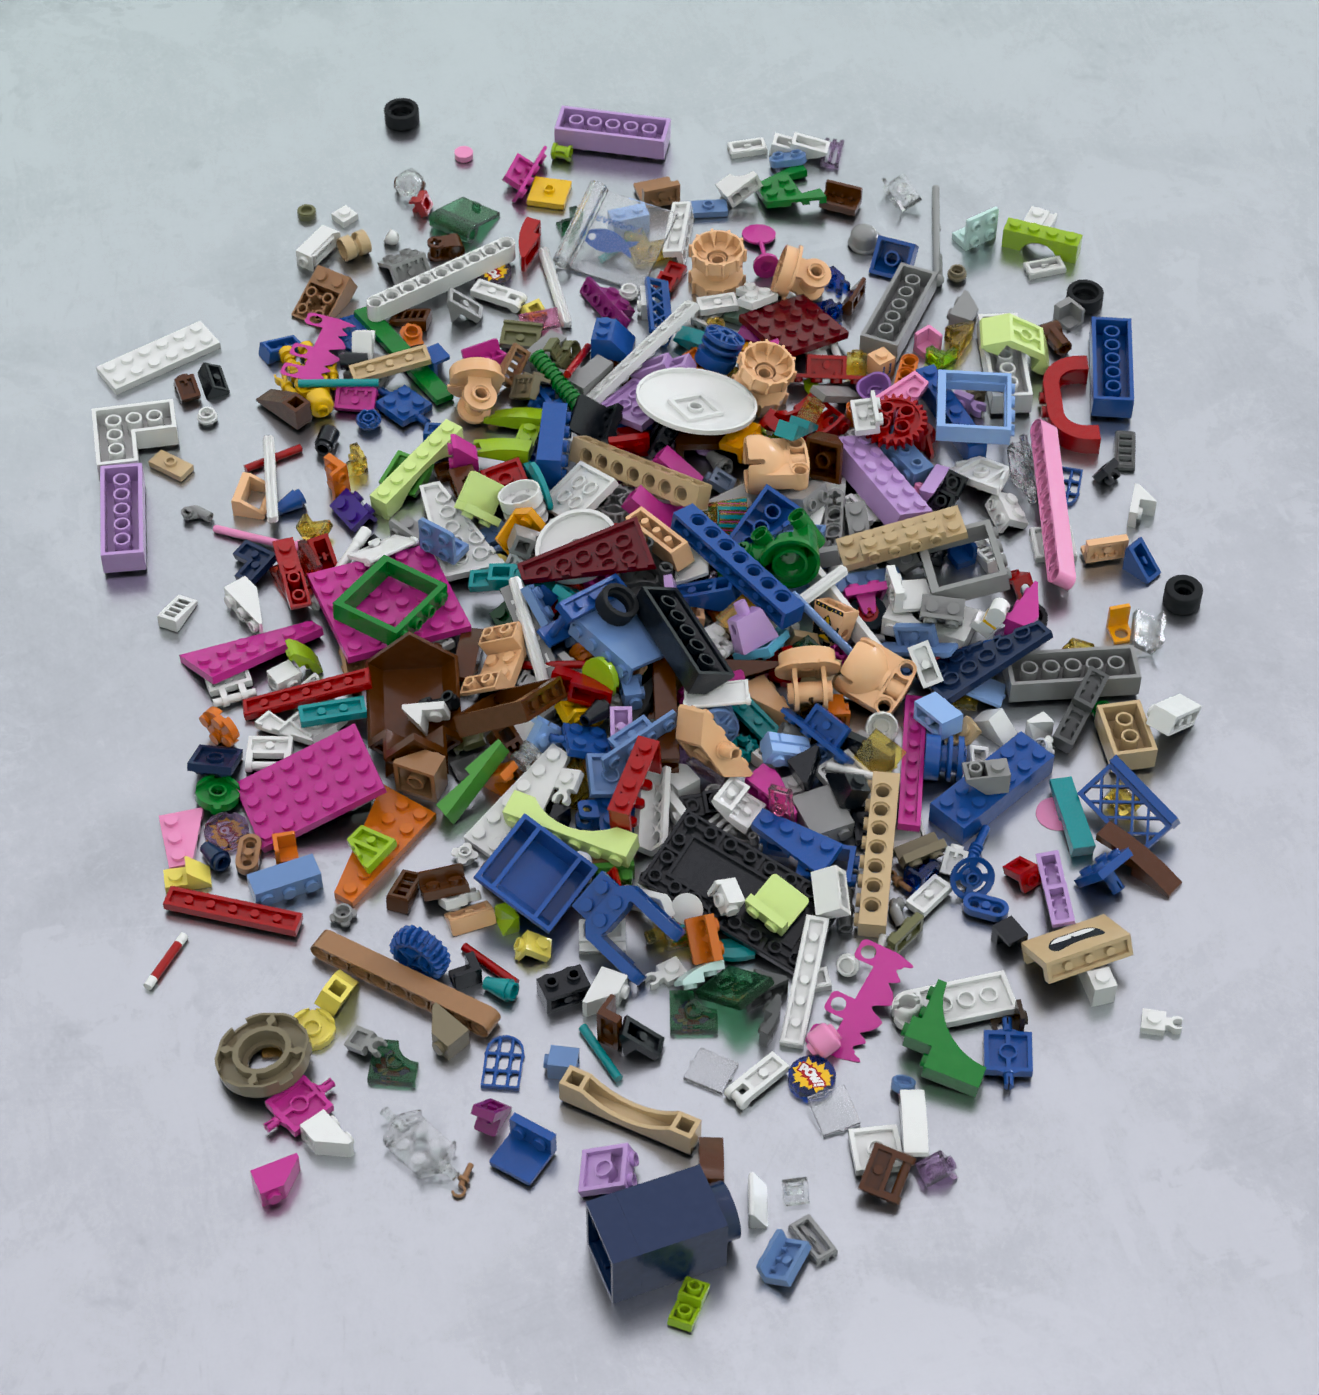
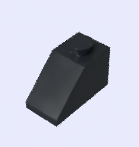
[825,773,871,810]

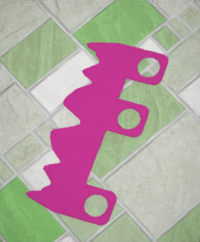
[280,313,356,379]
[805,939,914,1062]

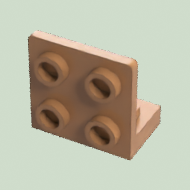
[633,176,680,209]

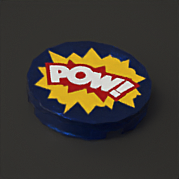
[788,1055,836,1100]

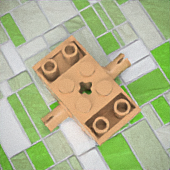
[676,704,753,777]

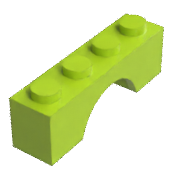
[1001,217,1083,264]

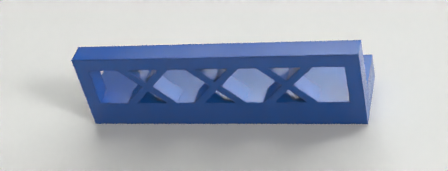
[644,276,673,348]

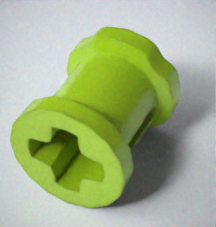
[551,142,573,162]

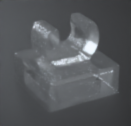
[782,1177,810,1207]

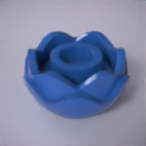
[356,409,381,431]

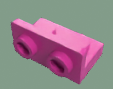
[334,387,379,412]

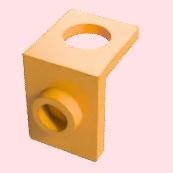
[1106,603,1135,645]

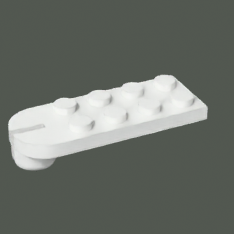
[891,970,1016,1030]

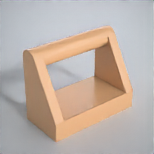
[231,472,267,520]

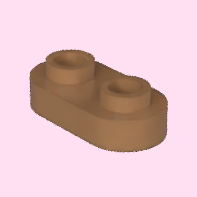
[235,834,262,875]

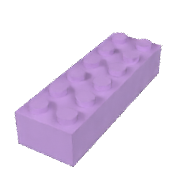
[554,105,671,159]
[838,435,933,525]
[100,463,146,573]

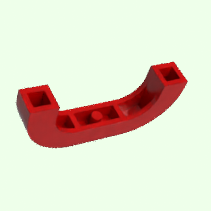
[1039,355,1101,454]

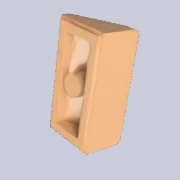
[444,900,497,936]

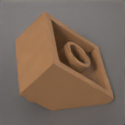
[393,750,448,803]

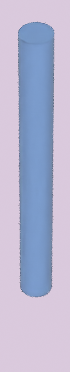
[792,590,853,655]

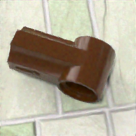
[1038,320,1072,356]

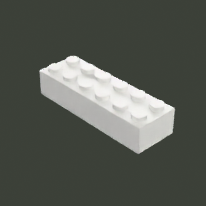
[976,313,1033,414]

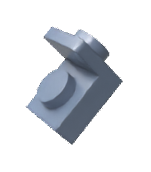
[702,466,737,494]

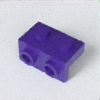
[329,488,378,533]

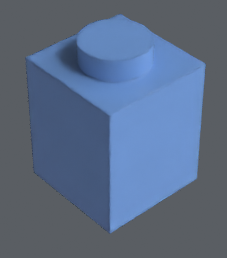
[543,1045,580,1080]

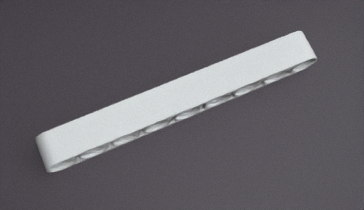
[366,237,515,322]

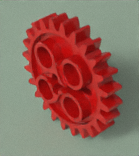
[866,393,928,450]

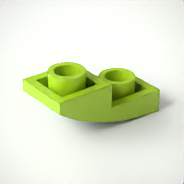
[285,639,323,674]
[667,1276,710,1332]

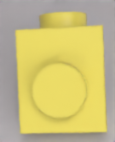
[514,930,552,963]

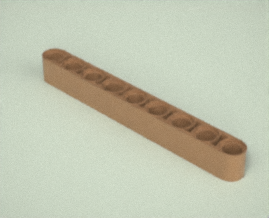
[310,930,501,1037]

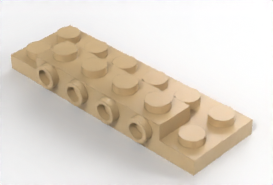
[835,505,968,571]

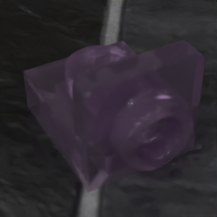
[915,1150,958,1187]

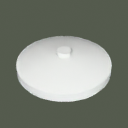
[535,508,614,585]

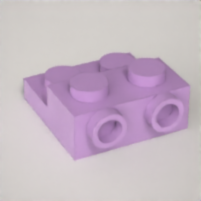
[578,1143,639,1197]

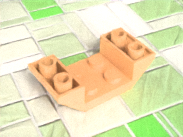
[460,621,527,697]

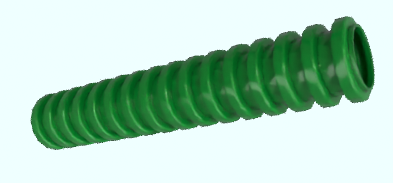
[529,349,580,412]

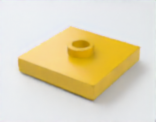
[527,176,572,210]

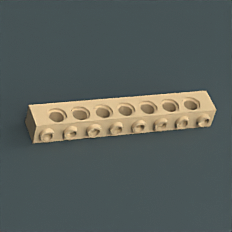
[569,435,712,510]
[854,771,900,938]

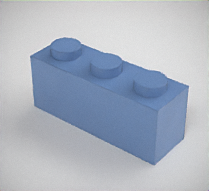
[247,854,323,906]

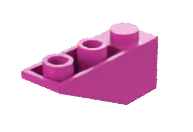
[1003,581,1039,635]

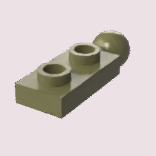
[874,912,924,956]

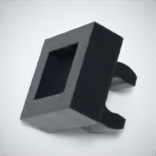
[1092,458,1121,486]

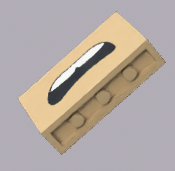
[1021,914,1133,984]

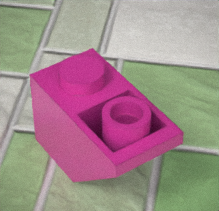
[447,434,479,472]

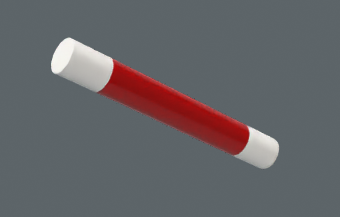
[143,932,188,990]

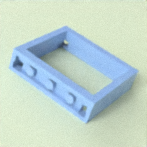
[936,369,1015,445]

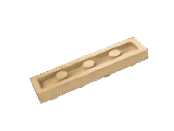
[348,344,432,379]

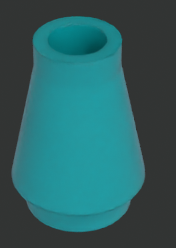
[482,976,519,1002]

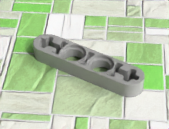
[823,488,846,558]

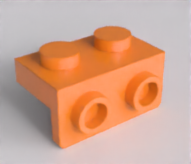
[684,913,724,965]

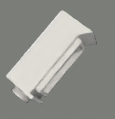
[296,225,341,272]

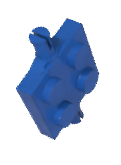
[375,385,432,427]
[549,722,611,759]
[983,1016,1033,1090]

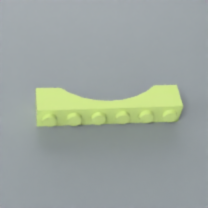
[370,419,464,520]
[502,790,640,868]

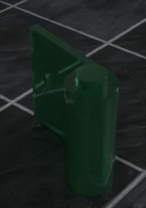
[429,197,500,244]

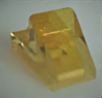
[944,321,975,360]

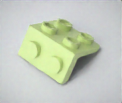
[454,471,504,528]
[745,874,809,936]

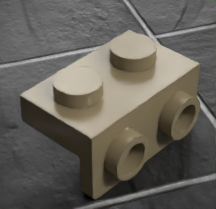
[893,832,947,870]

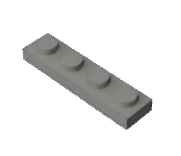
[844,500,877,572]

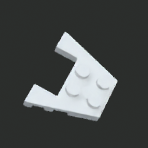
[255,672,348,745]

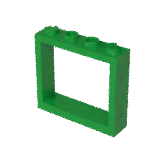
[333,555,448,645]

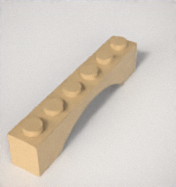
[559,1065,702,1155]

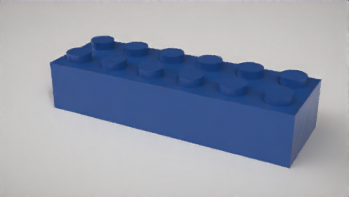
[1089,316,1134,418]
[929,731,1055,845]

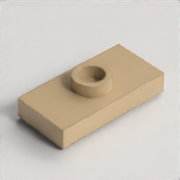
[148,449,194,482]

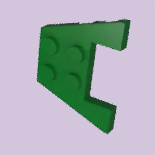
[756,165,827,208]

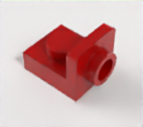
[1002,856,1041,893]

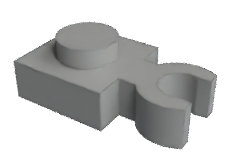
[344,1025,388,1058]

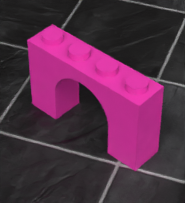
[621,445,704,528]

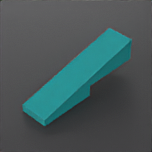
[774,415,819,441]
[1049,776,1096,857]

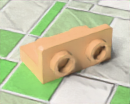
[1080,534,1129,563]

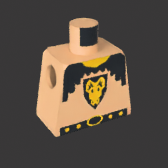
[813,597,859,647]

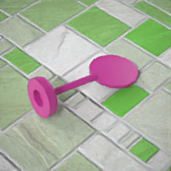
[742,224,779,278]

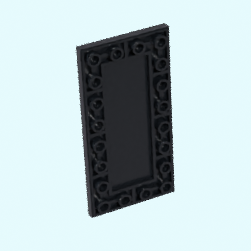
[638,808,836,975]

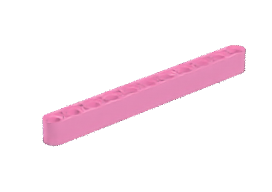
[1030,418,1076,590]

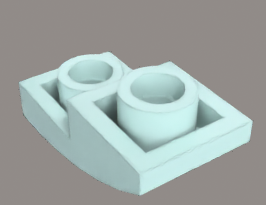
[674,959,725,990]

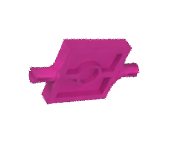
[263,1074,336,1137]

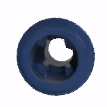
[200,841,231,871]

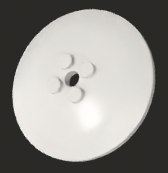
[635,367,757,435]

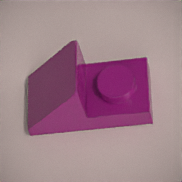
[471,1098,512,1137]

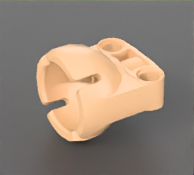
[743,435,810,494]
[833,637,917,715]

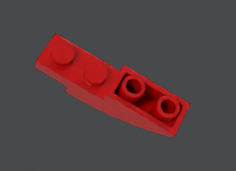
[272,537,312,610]

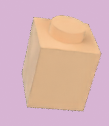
[866,346,896,377]

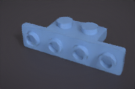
[881,623,959,659]
[601,709,677,772]

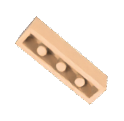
[625,506,695,572]

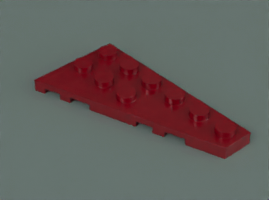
[517,516,657,585]

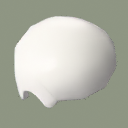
[865,711,899,745]

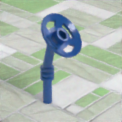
[950,825,995,899]

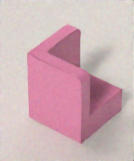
[913,325,943,361]

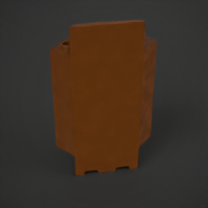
[365,631,463,778]

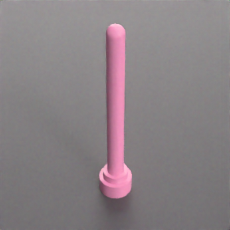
[213,525,308,558]

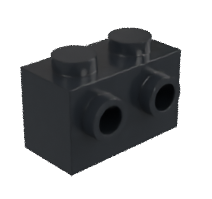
[536,964,591,1014]

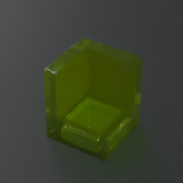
[925,345,957,370]

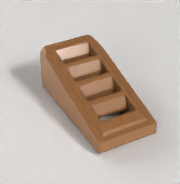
[500,343,531,388]

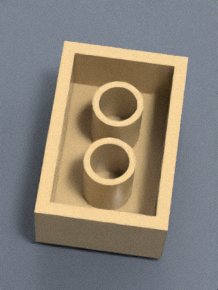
[1094,700,1158,773]

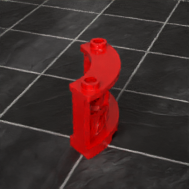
[758,393,852,443]

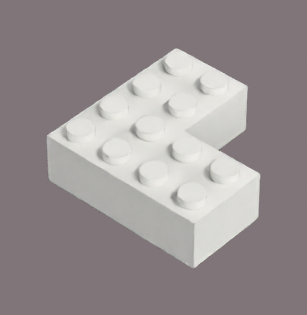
[91,399,179,481]

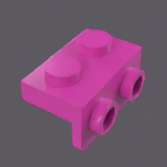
[461,338,507,365]

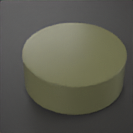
[297,204,317,222]

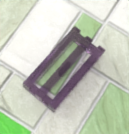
[820,138,844,168]

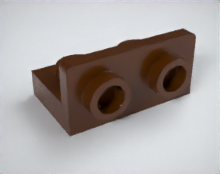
[417,863,470,902]

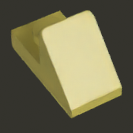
[163,856,212,893]

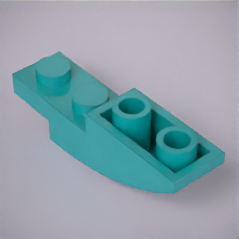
[468,563,556,592]

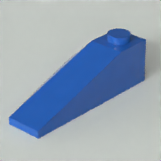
[730,484,801,544]

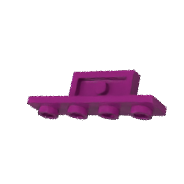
[580,276,635,329]

